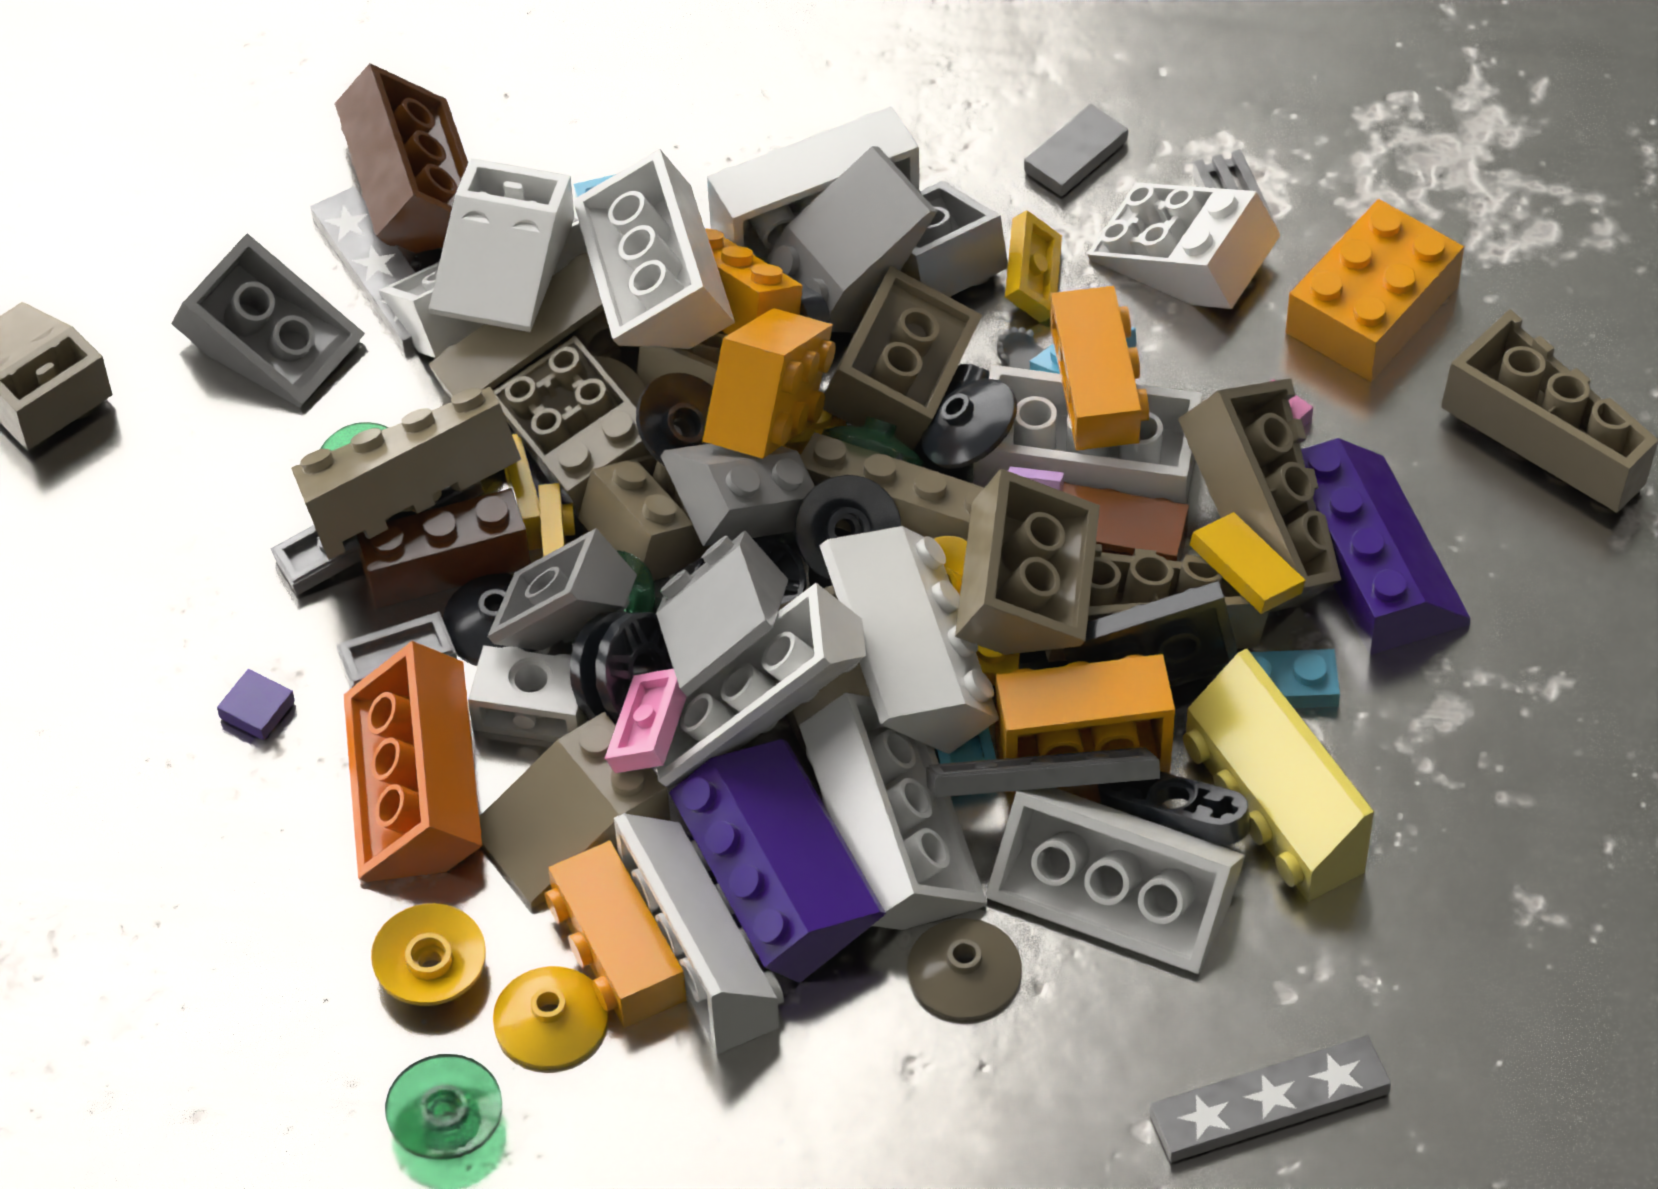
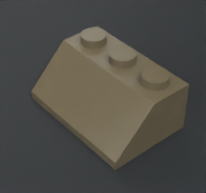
[955,469,1100,655]

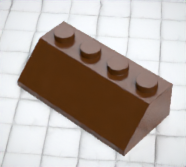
[334,63,469,254]

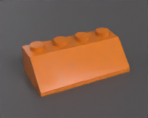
[343,641,482,882]

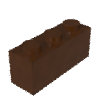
[356,488,531,609]

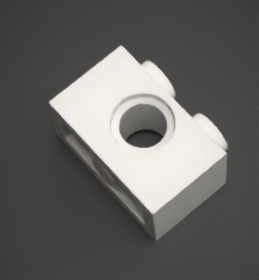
[468,645,588,742]

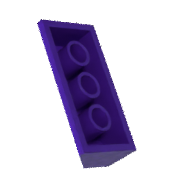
[1301,438,1471,655]
[669,739,886,983]

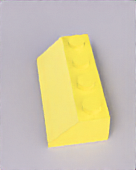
[1183,649,1374,902]

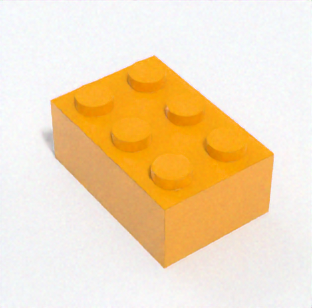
[1285,199,1464,382]
[703,308,835,459]
[995,654,1175,792]

